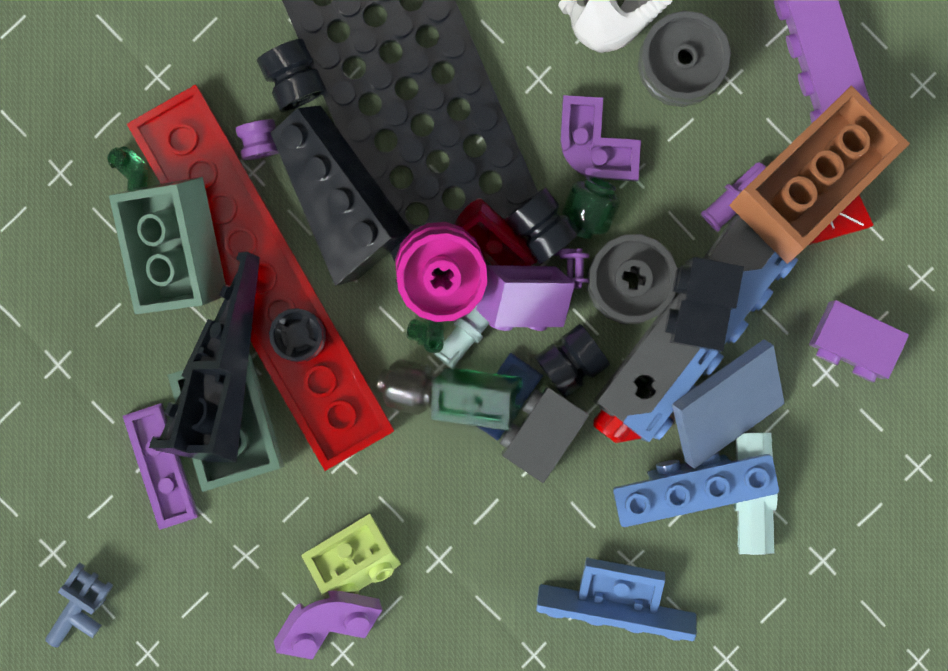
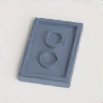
[672,339,784,469]

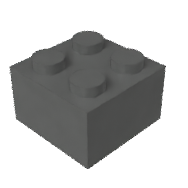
[499,387,589,483]

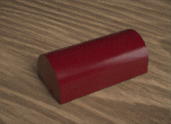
[454,198,537,266]

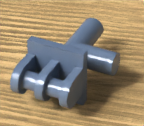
[45,563,113,647]

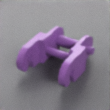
[553,249,589,289]

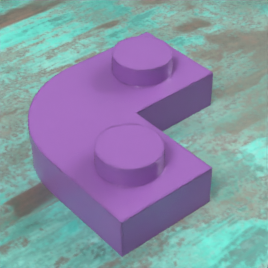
[560,95,641,181]
[274,591,382,659]

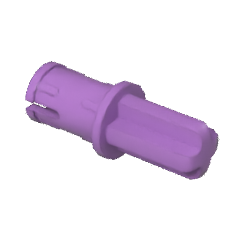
[701,162,766,232]

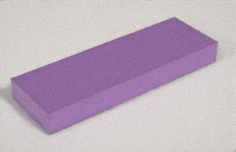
[123,403,199,530]

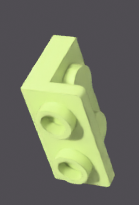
[301,514,401,599]

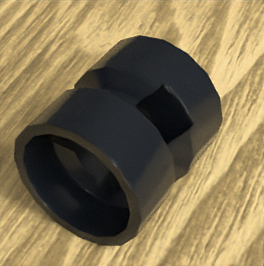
[257,39,327,112]
[505,187,580,264]
[269,308,326,362]
[535,324,610,398]

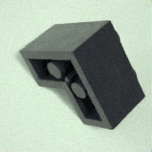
[665,257,744,352]

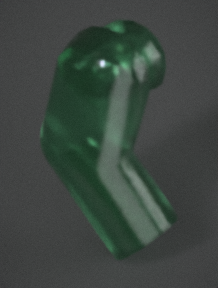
[107,146,149,190]
[406,319,445,353]

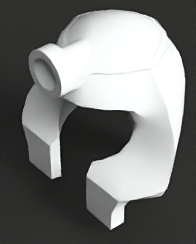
[558,0,672,53]

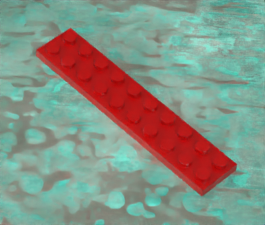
[127,84,395,471]

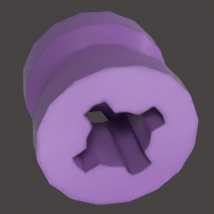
[236,119,279,160]

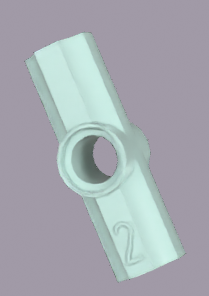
[733,433,777,555]

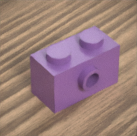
[476,265,575,331]
[809,300,909,383]

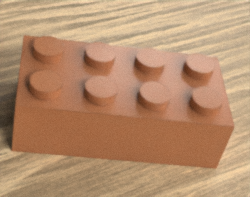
[729,85,910,264]

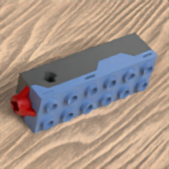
[592,214,798,444]

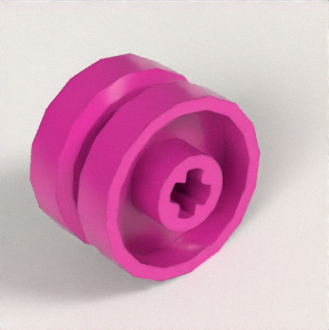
[395,222,487,322]

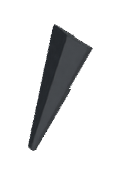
[149,252,260,463]

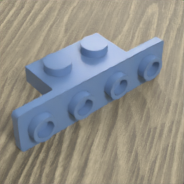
[613,452,779,527]
[536,558,697,641]

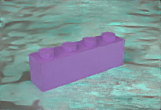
[774,0,871,123]

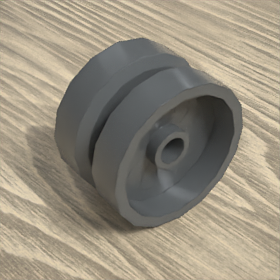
[637,11,731,107]
[587,234,677,324]

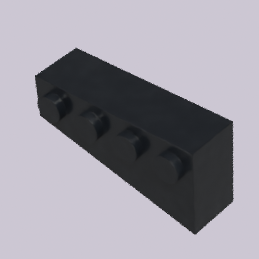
[271,105,412,286]

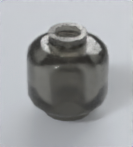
[378,359,440,415]

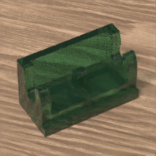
[431,367,522,431]

